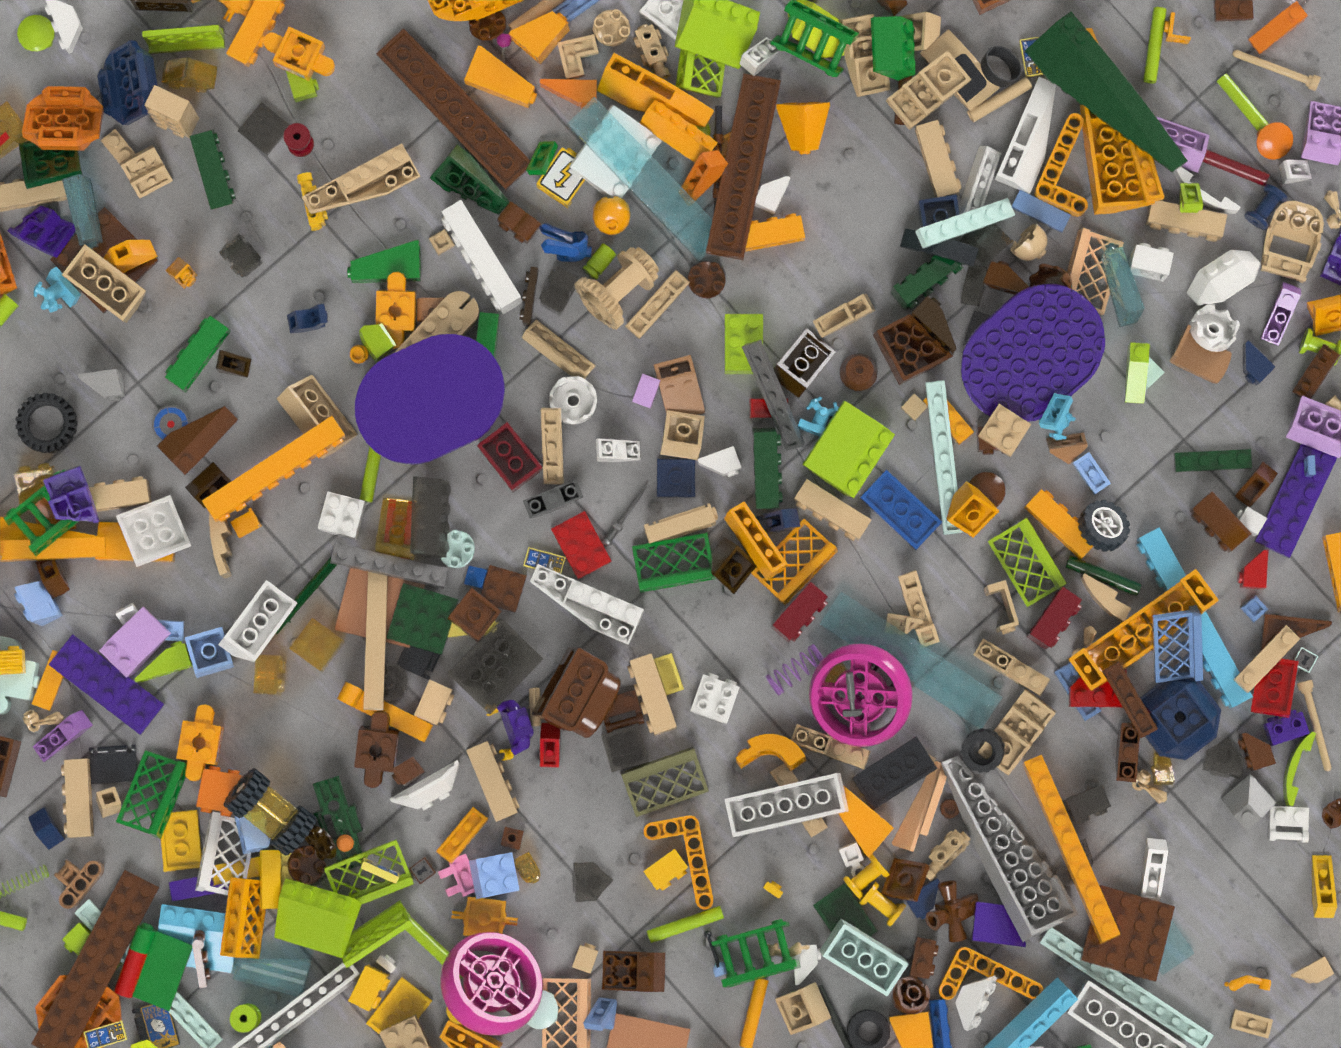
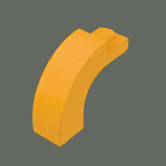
[736,734,806,772]

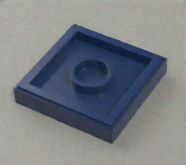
[657,459,695,498]

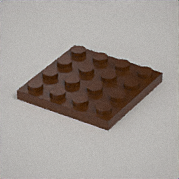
[1080,885,1175,982]

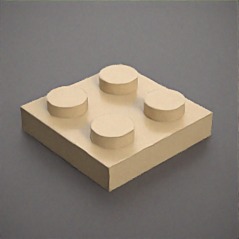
[978,404,1031,457]

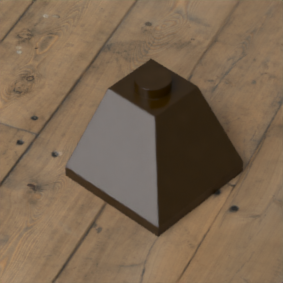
[711,537,757,594]

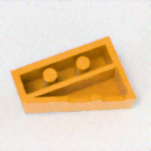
[440,1019,503,1048]

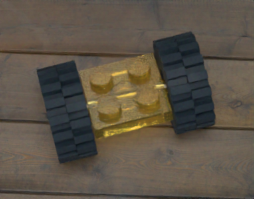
[223,768,316,856]

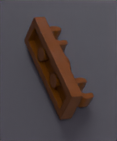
[1292,344,1341,399]

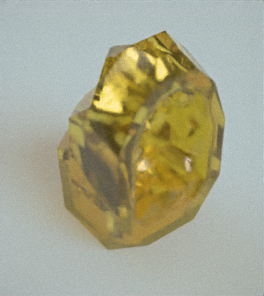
[514,851,541,884]

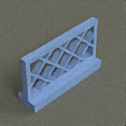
[1152,605,1203,683]

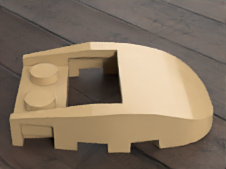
[1261,201,1324,283]

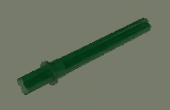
[276,556,337,634]

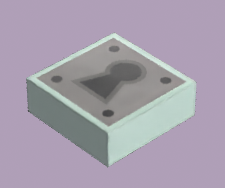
[1294,647,1318,673]

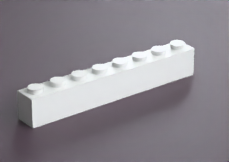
[232,963,361,1048]

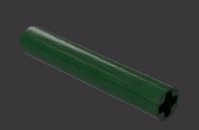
[1065,555,1142,596]

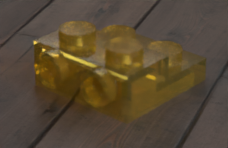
[14,463,55,505]

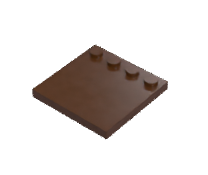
[50,207,158,314]

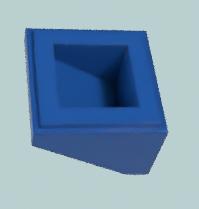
[464,566,487,589]

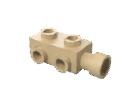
[633,24,671,79]
[926,829,971,882]

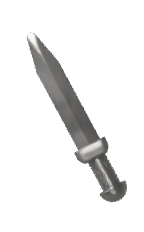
[602,485,647,546]

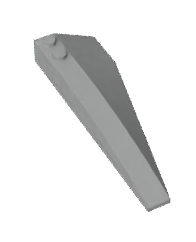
[941,756,1078,942]

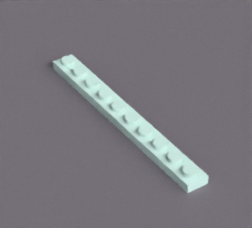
[75,899,223,1048]
[1039,928,1214,1048]

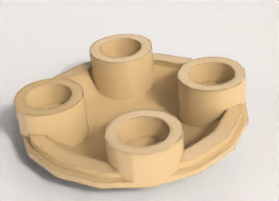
[593,9,630,47]

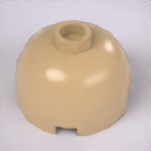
[1010,223,1048,261]

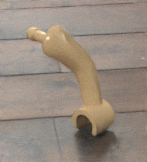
[767,942,810,958]

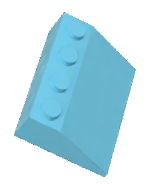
[158,904,235,973]

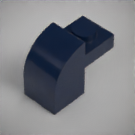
[287,304,328,334]

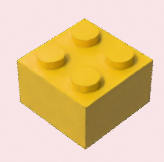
[348,965,391,1011]

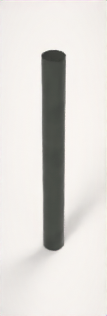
[818,984,853,1048]

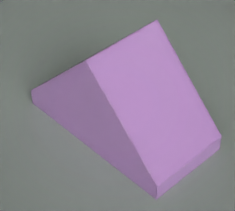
[632,374,660,408]

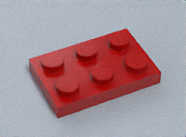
[551,511,612,580]
[1251,658,1299,718]

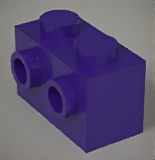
[1262,709,1310,746]

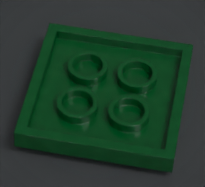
[19,141,83,189]
[387,583,459,655]

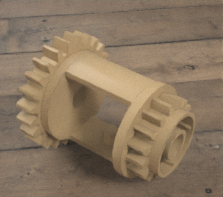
[574,247,659,330]

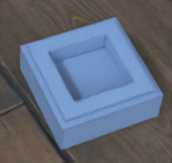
[1304,455,1316,477]
[1240,595,1268,623]

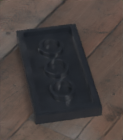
[852,736,938,810]

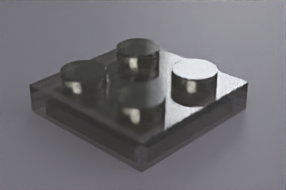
[238,102,289,156]

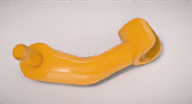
[1224,975,1271,991]

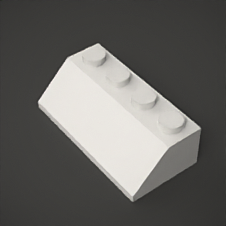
[218,580,297,662]

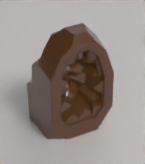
[1322,798,1341,829]

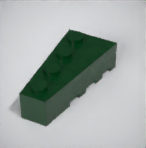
[189,129,236,210]
[891,256,964,311]
[752,427,783,509]

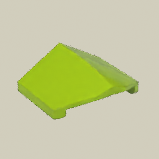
[359,323,396,363]

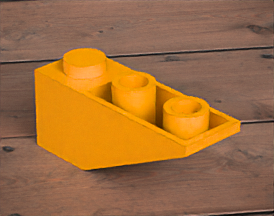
[165,257,198,289]

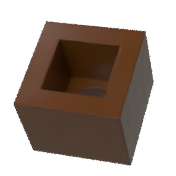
[500,827,524,850]

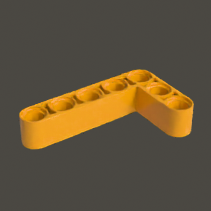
[1034,113,1088,217]
[337,681,433,743]
[644,815,713,910]
[937,947,1043,1000]

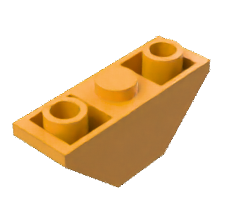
[103,240,158,273]

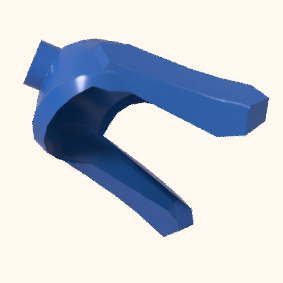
[539,223,592,262]

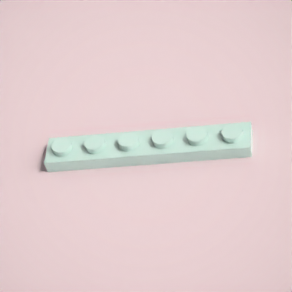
[915,198,1015,248]

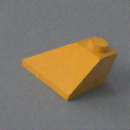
[946,481,999,538]

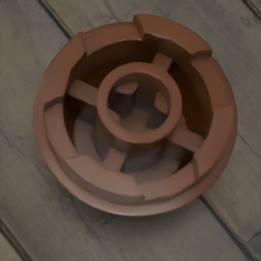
[840,353,878,391]
[892,976,930,1014]

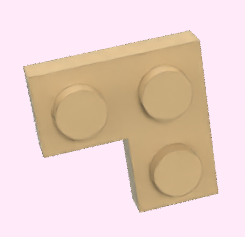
[557,34,599,79]

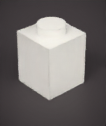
[1236,507,1267,536]

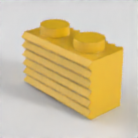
[0,646,26,675]

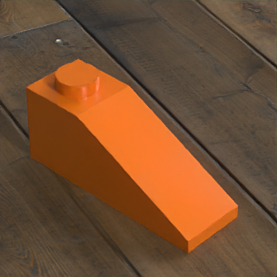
[1248,1,1308,55]
[540,79,597,109]
[678,150,728,206]

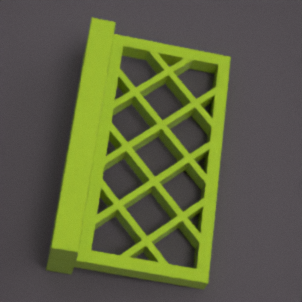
[142,25,225,54]
[676,49,725,98]
[988,518,1067,607]
[324,839,414,904]
[342,900,413,968]

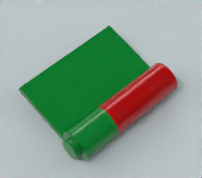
[114,923,193,1011]

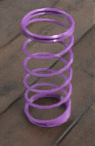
[766,644,823,696]

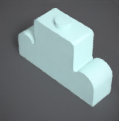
[0,636,40,715]

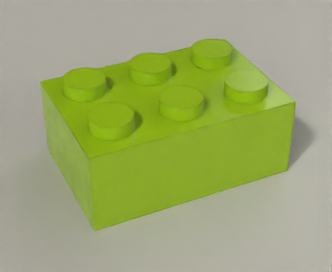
[724,314,763,374]

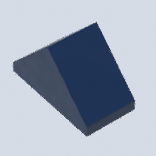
[28,807,65,850]

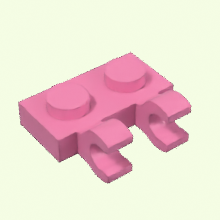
[438,854,475,897]

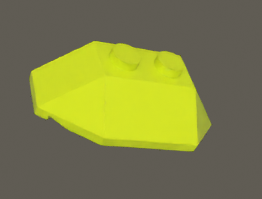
[787,0,844,58]

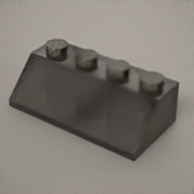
[410,476,451,558]

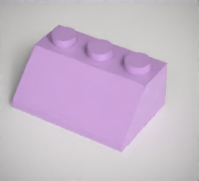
[1156,117,1210,173]
[1286,396,1341,458]

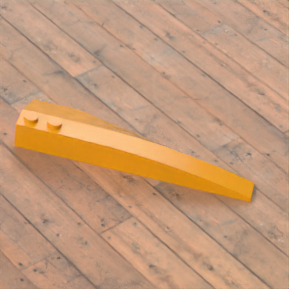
[1079,28,1155,215]
[0,517,106,562]

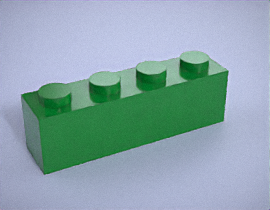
[165,316,231,393]

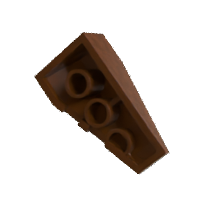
[157,406,238,475]

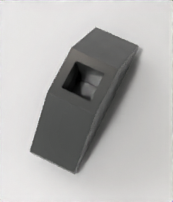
[523,479,583,519]

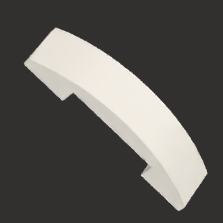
[1173,167,1241,214]

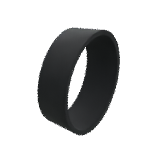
[981,46,1021,87]

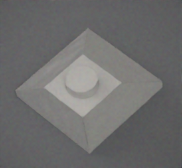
[78,369,125,402]
[1221,773,1276,830]

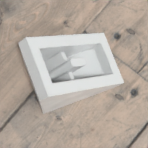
[1279,160,1312,185]

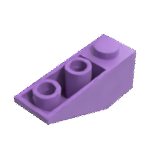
[1261,282,1301,346]
[33,710,93,762]

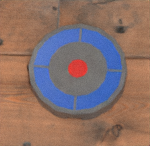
[152,406,190,441]

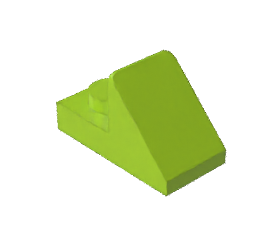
[1179,183,1203,213]

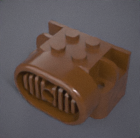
[531,647,621,738]

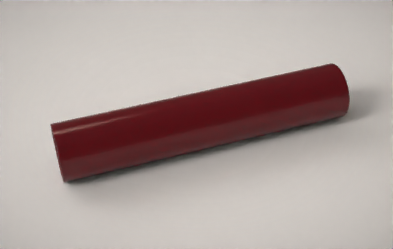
[1202,149,1270,186]

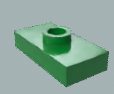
[526,141,558,175]

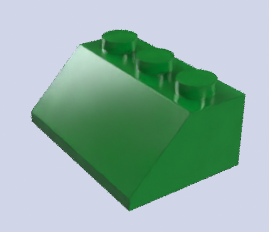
[871,16,915,81]

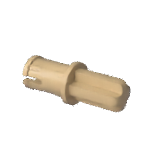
[528,688,541,726]

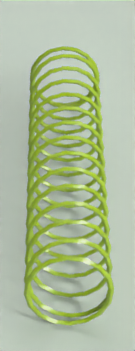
[0,864,49,899]

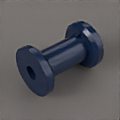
[1244,184,1288,230]

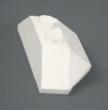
[1187,250,1261,306]
[389,760,460,811]

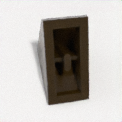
[216,350,252,378]

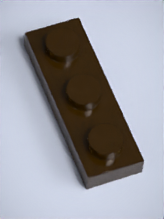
[519,267,539,326]

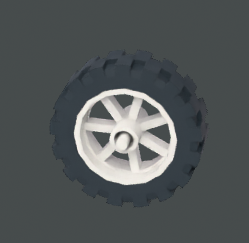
[1078,500,1130,552]

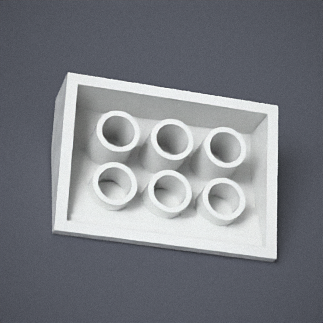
[569,105,661,198]

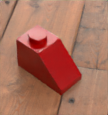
[1237,550,1268,590]
[540,723,560,768]

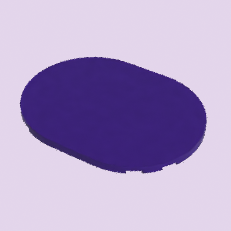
[961,284,1105,422]
[355,334,505,465]

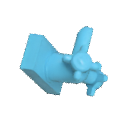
[33,267,81,313]
[1039,393,1076,440]
[798,397,839,437]

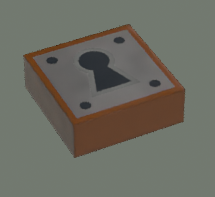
[409,857,436,884]

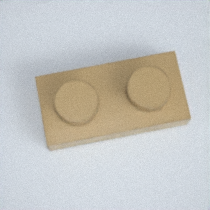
[100,129,135,164]
[1229,1009,1273,1039]

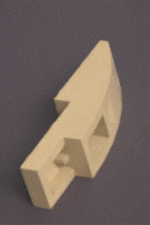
[973,639,1050,696]
[791,724,871,770]

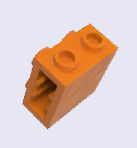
[196,766,243,817]

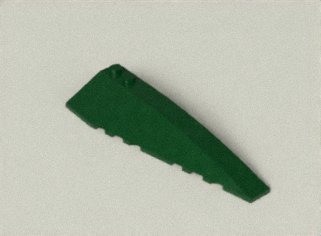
[1025,11,1188,172]

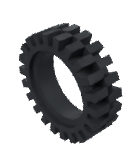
[15,392,78,453]

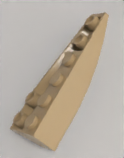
[301,144,421,214]

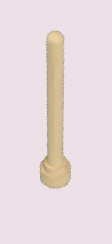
[1232,50,1321,91]
[1297,680,1332,771]

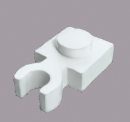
[838,841,865,877]

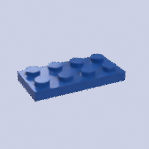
[860,470,942,550]

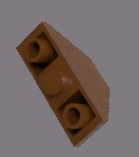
[1115,723,1140,783]

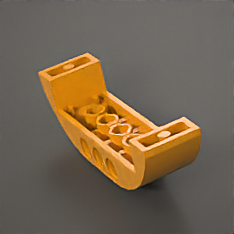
[1069,569,1219,691]

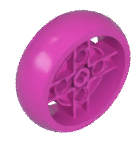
[809,644,913,747]
[440,932,543,1035]

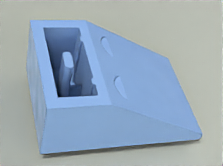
[14,580,63,626]

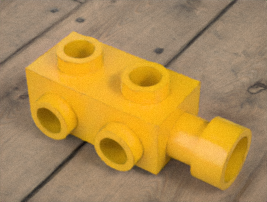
[297,172,328,231]

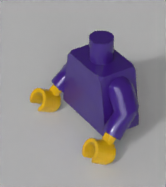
[484,700,534,761]

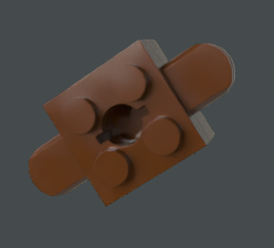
[354,710,400,788]

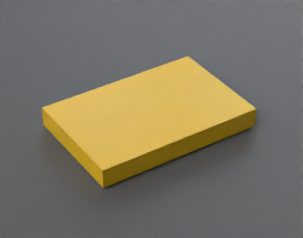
[161,810,202,872]
[366,977,433,1034]

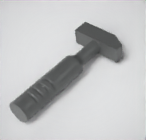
[843,672,863,717]

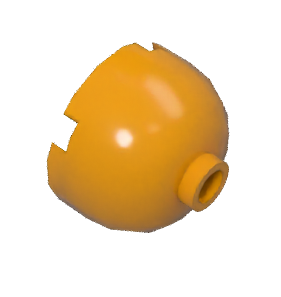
[593,196,631,235]

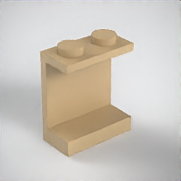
[984,580,1019,635]

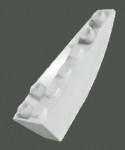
[995,77,1056,194]
[530,564,644,645]

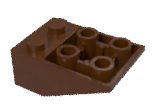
[602,951,666,992]

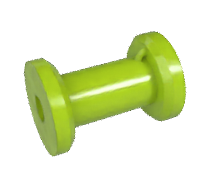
[1298,328,1341,366]
[230,1003,262,1033]

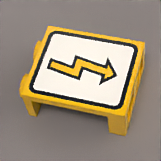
[536,147,585,209]

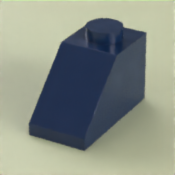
[1243,340,1275,386]
[756,508,800,534]
[905,878,940,920]

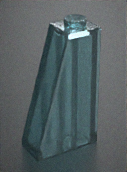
[62,174,103,249]
[1101,247,1145,327]
[231,958,313,997]

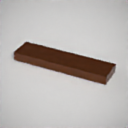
[1102,662,1158,738]

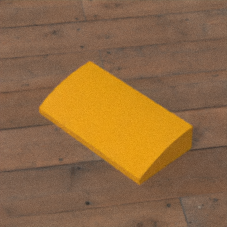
[95,522,175,562]

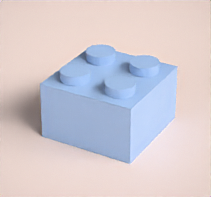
[185,627,234,678]
[469,852,519,899]

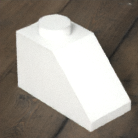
[755,176,790,215]
[697,446,742,477]
[793,944,821,985]

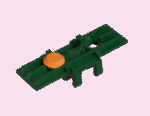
[313,776,364,872]

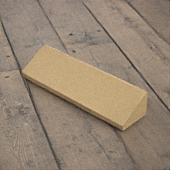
[522,320,595,379]

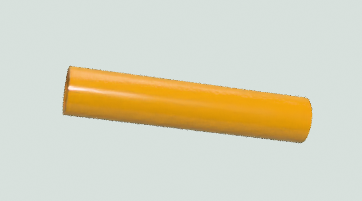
[739,979,769,1048]

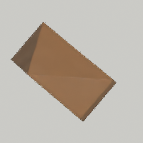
[1046,432,1088,464]

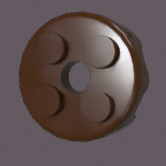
[1029,264,1072,289]

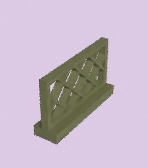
[620,747,709,817]

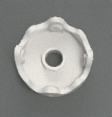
[1190,303,1240,352]
[549,376,597,425]

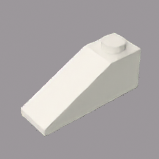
[1141,838,1168,902]

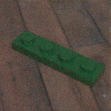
[1174,449,1252,473]

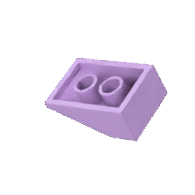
[99,607,171,678]

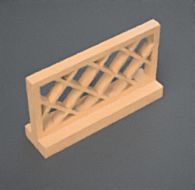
[1067,228,1124,315]
[542,978,591,1048]

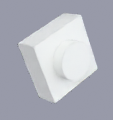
[116,603,138,625]
[376,955,397,973]

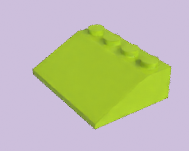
[674,0,760,69]
[802,400,895,498]
[274,878,362,959]

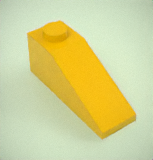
[1312,855,1337,918]

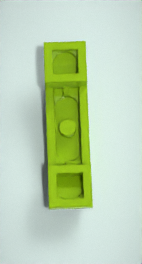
[1283,732,1316,807]

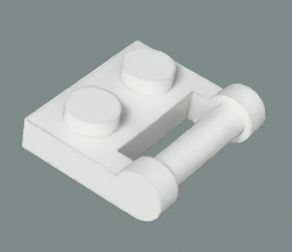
[1268,806,1309,843]

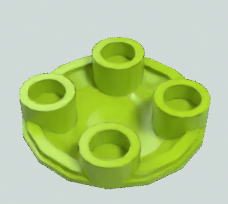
[17,15,55,52]

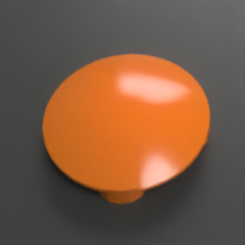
[1256,122,1293,160]

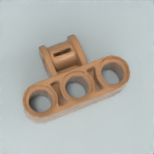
[54,859,104,909]

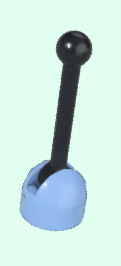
[704,931,727,977]

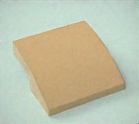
[120,145,173,199]

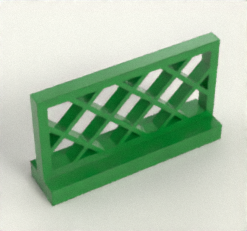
[632,533,716,593]
[116,750,186,839]

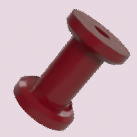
[283,123,314,157]

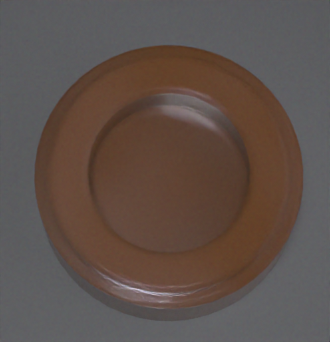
[940,799,959,818]

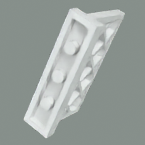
[195,812,251,895]

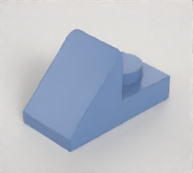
[583,997,617,1031]

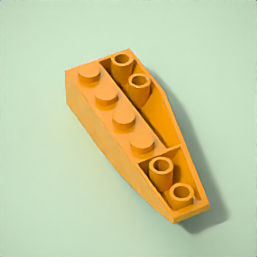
[597,53,714,127]

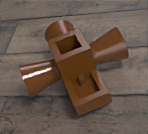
[926,880,979,942]

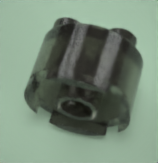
[219,233,263,278]
[384,662,409,702]

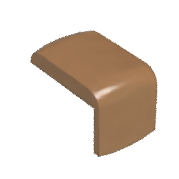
[1170,325,1232,384]

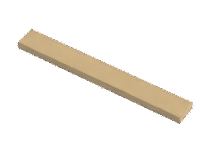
[363,572,388,710]

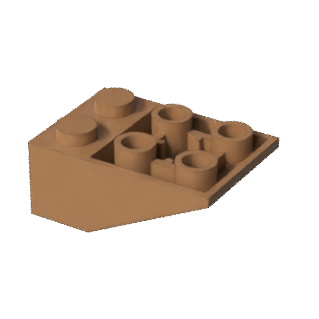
[654,355,705,415]

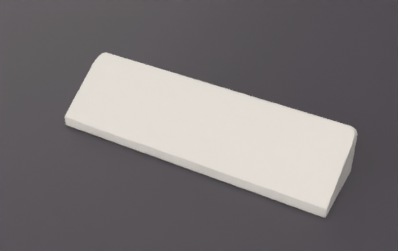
[959,146,1001,214]

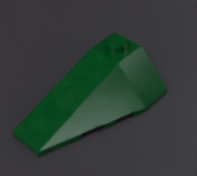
[430,144,509,215]

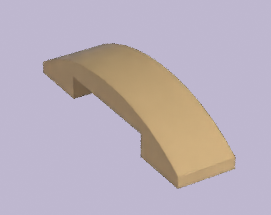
[898,570,940,648]

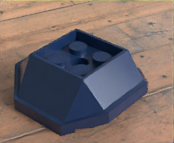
[97,40,158,125]
[1140,678,1221,760]

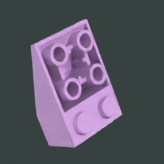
[1301,101,1341,165]

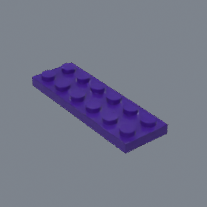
[1254,444,1337,558]
[49,634,164,735]

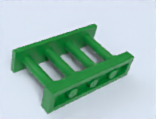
[770,0,859,78]
[4,469,96,557]
[711,919,801,988]

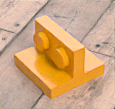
[1307,294,1341,336]

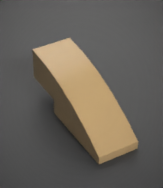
[813,294,876,338]
[1080,573,1131,623]

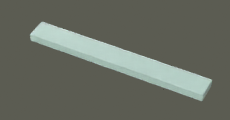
[925,380,963,535]

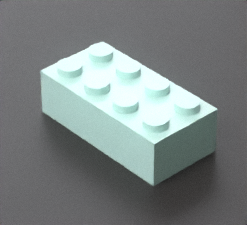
[819,919,908,996]

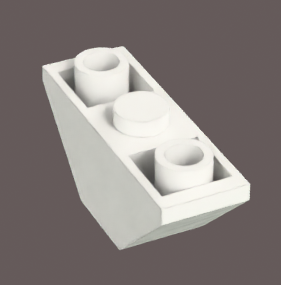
[44,0,83,54]
[740,37,780,76]
[596,439,641,462]
[955,976,997,1031]

